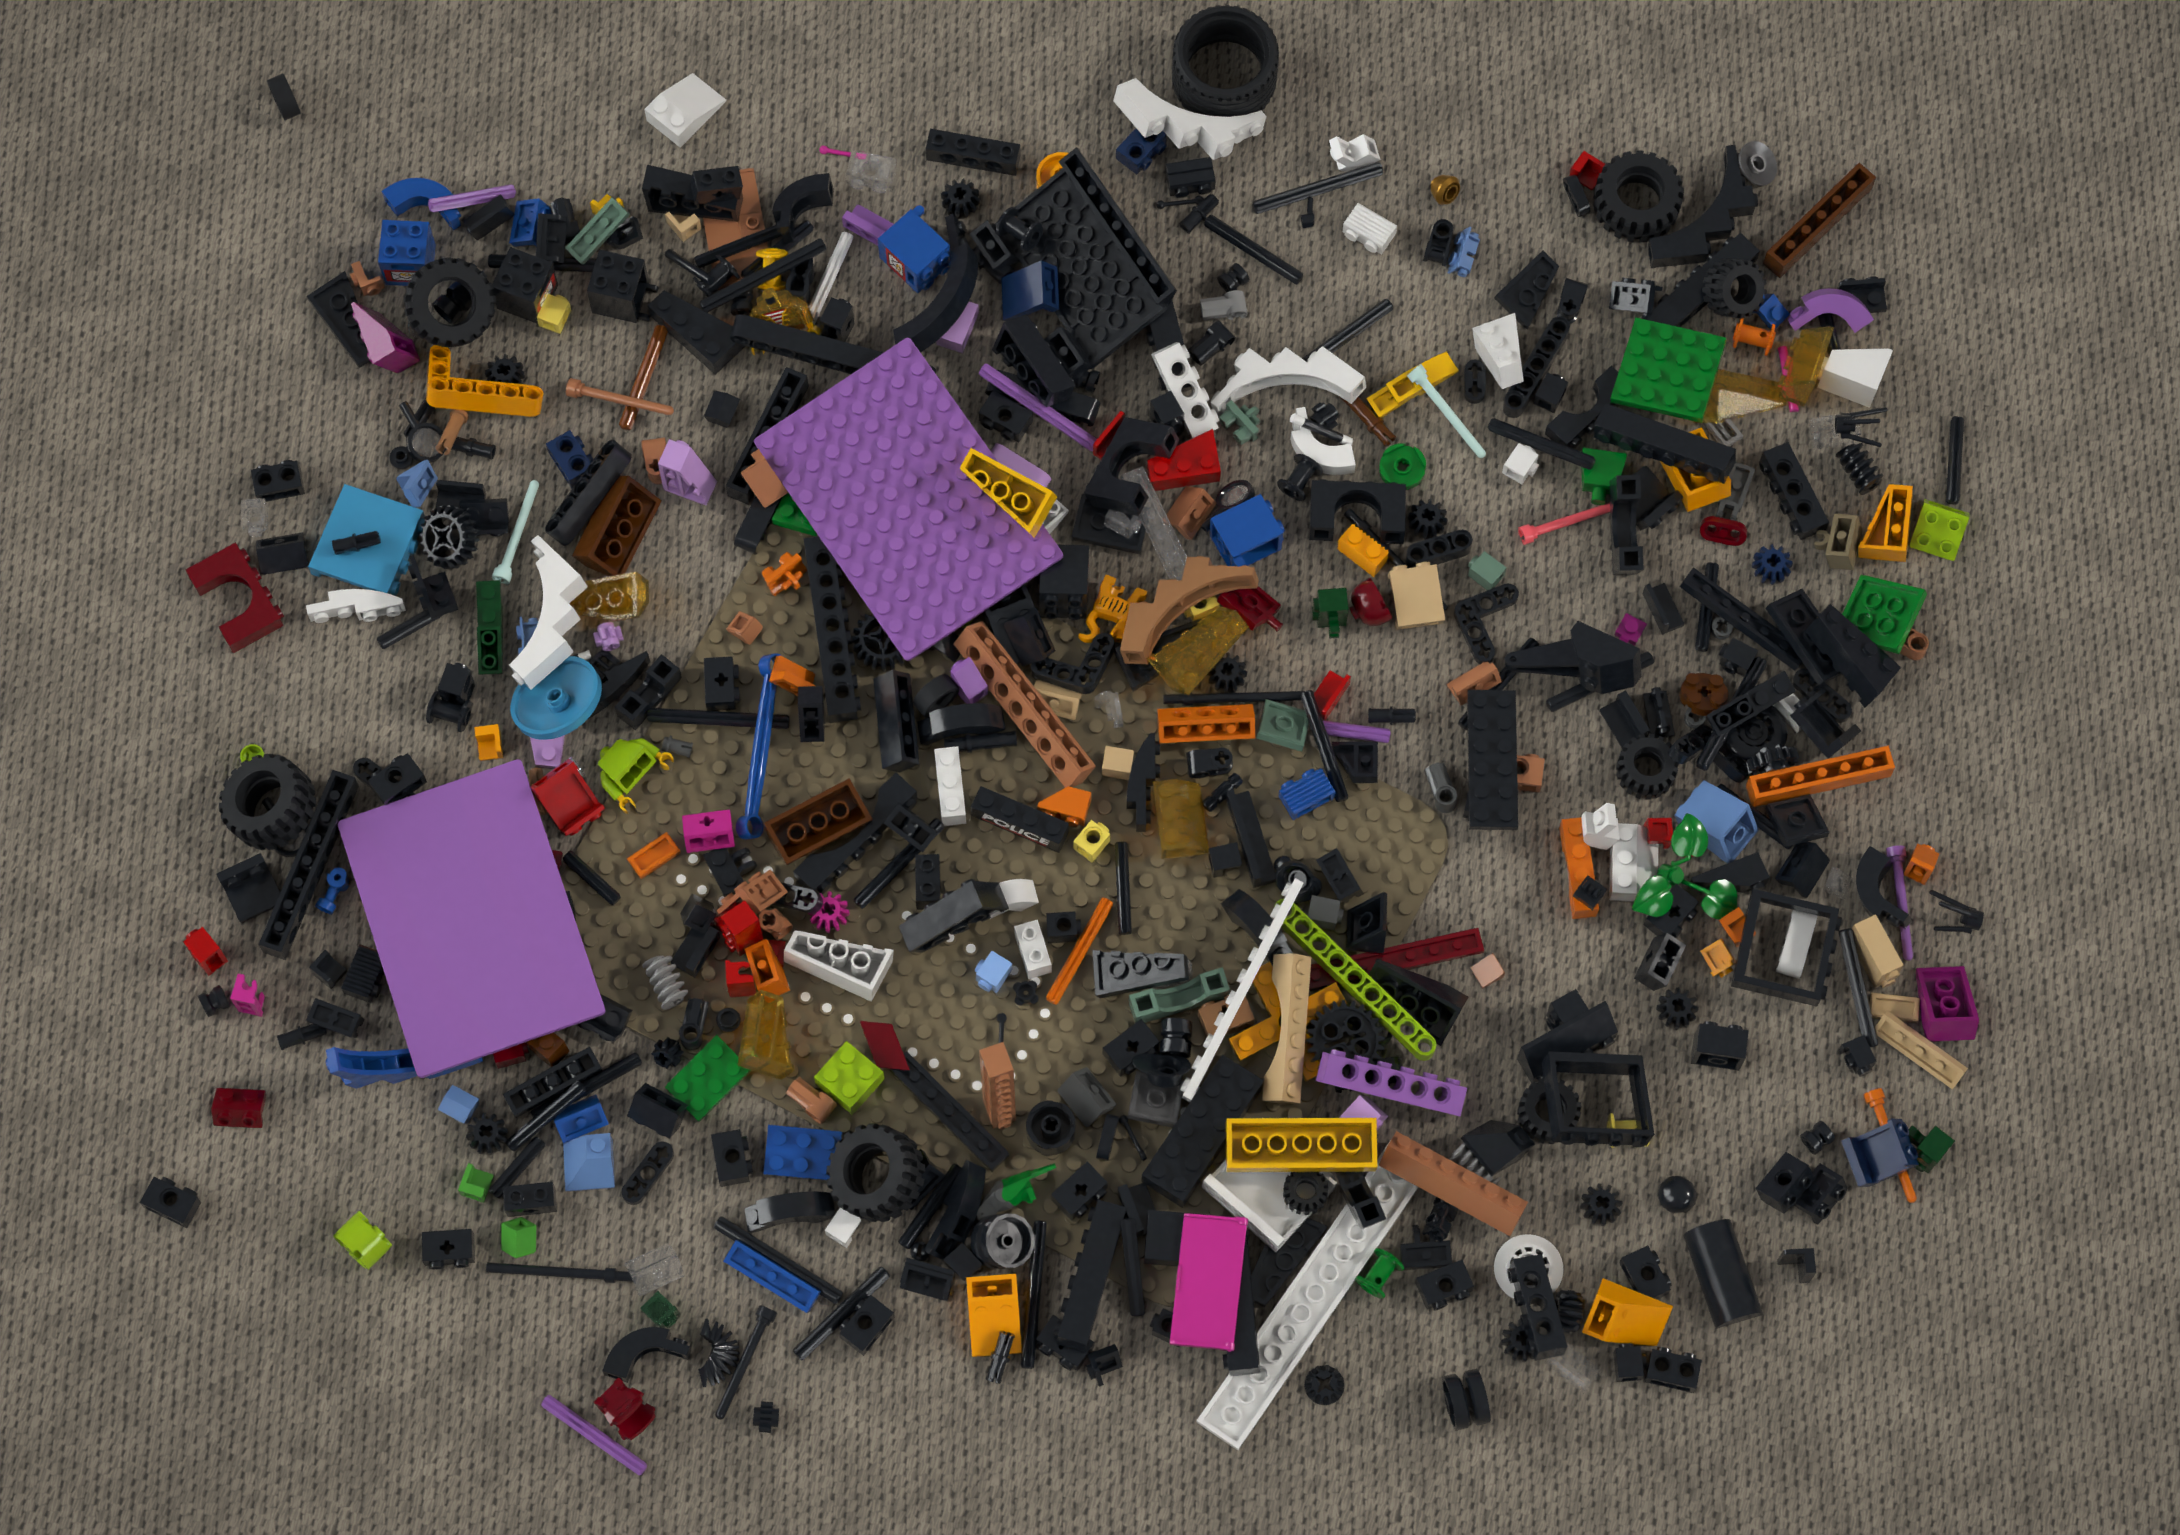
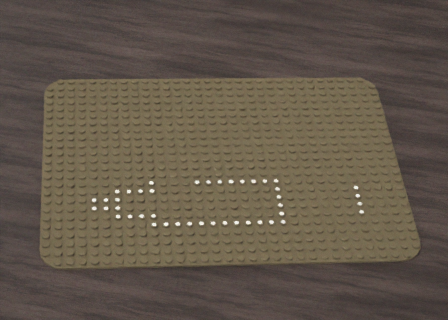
[561,522,1448,1308]

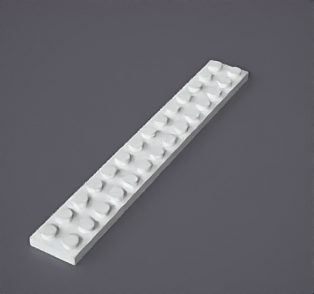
[1197,1140,1419,1450]

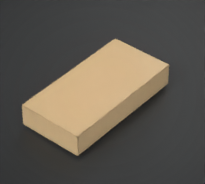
[1869,993,1920,1023]

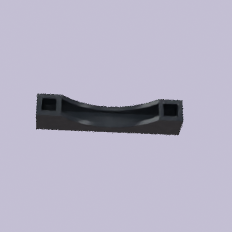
[793,772,917,894]

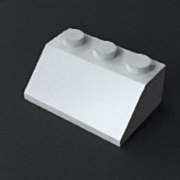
[1609,823,1659,901]

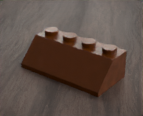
[572,476,662,581]
[764,778,872,865]

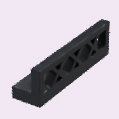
[1226,789,1276,888]

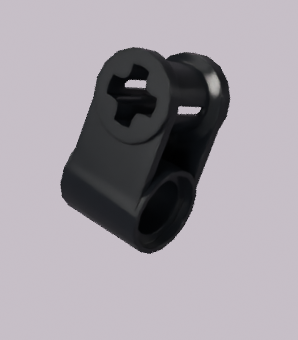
[1423,219,1454,267]
[1557,278,1588,324]
[1186,747,1233,779]

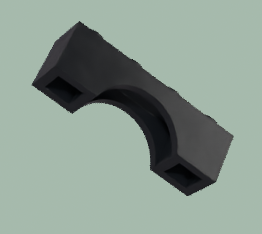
[1545,365,1619,449]

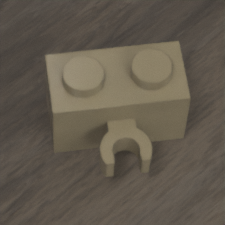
[1814,513,1862,570]

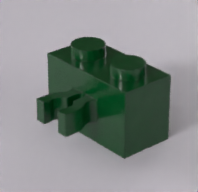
[1312,588,1349,639]
[1908,1125,1955,1173]

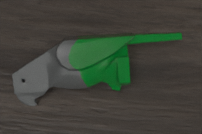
[977,1163,1056,1221]

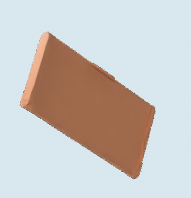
[703,168,768,290]

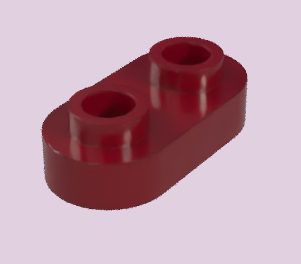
[1700,516,1747,546]

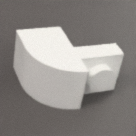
[1329,134,1380,172]
[1581,803,1620,850]
[989,879,1039,919]

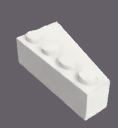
[784,930,894,1002]

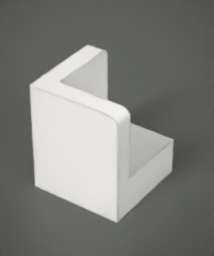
[825,1207,861,1248]

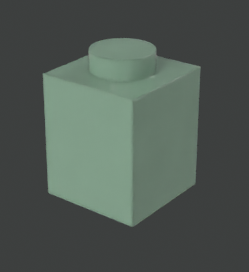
[1468,551,1506,591]

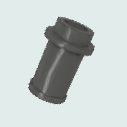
[661,735,693,758]

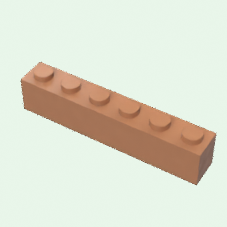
[1379,1131,1528,1236]

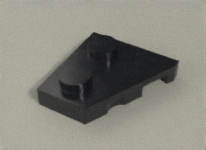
[1332,742,1378,783]

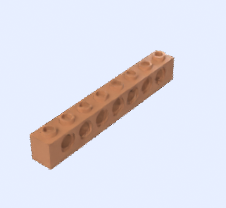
[954,621,1096,788]
[979,1042,1016,1129]

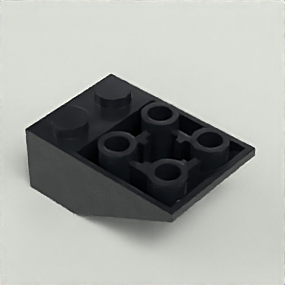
[982,584,1035,664]

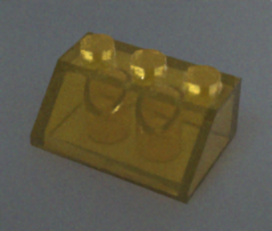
[1777,326,1834,407]
[1152,779,1209,859]

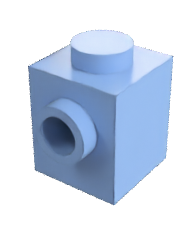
[975,951,1013,993]

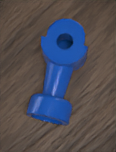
[315,867,349,915]

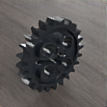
[1305,1000,1385,1077]

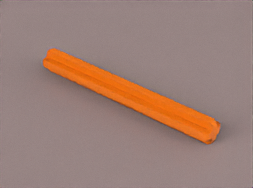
[1046,897,1113,1005]

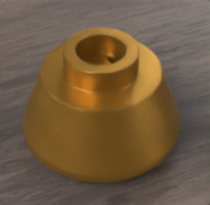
[1431,175,1460,205]

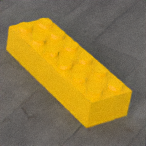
[1226,1118,1377,1172]

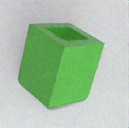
[458,1163,494,1203]
[501,1217,536,1258]

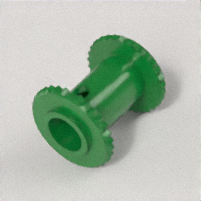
[1355,1248,1404,1299]

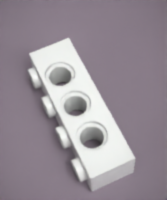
[1151,342,1219,439]

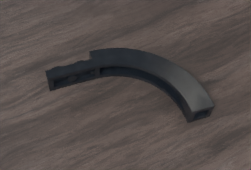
[893,214,978,353]

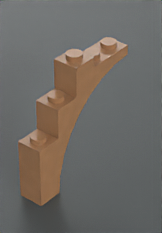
[1120,556,1259,664]

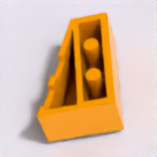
[1858,484,1913,562]

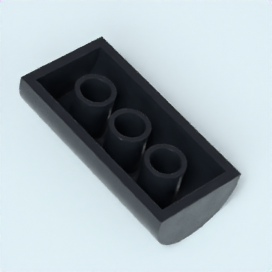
[1683,1219,1763,1329]

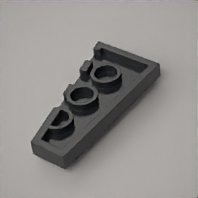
[1114,618,1211,692]

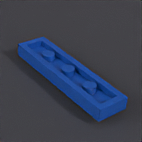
[723,1240,821,1313]

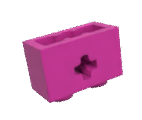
[682,809,735,853]

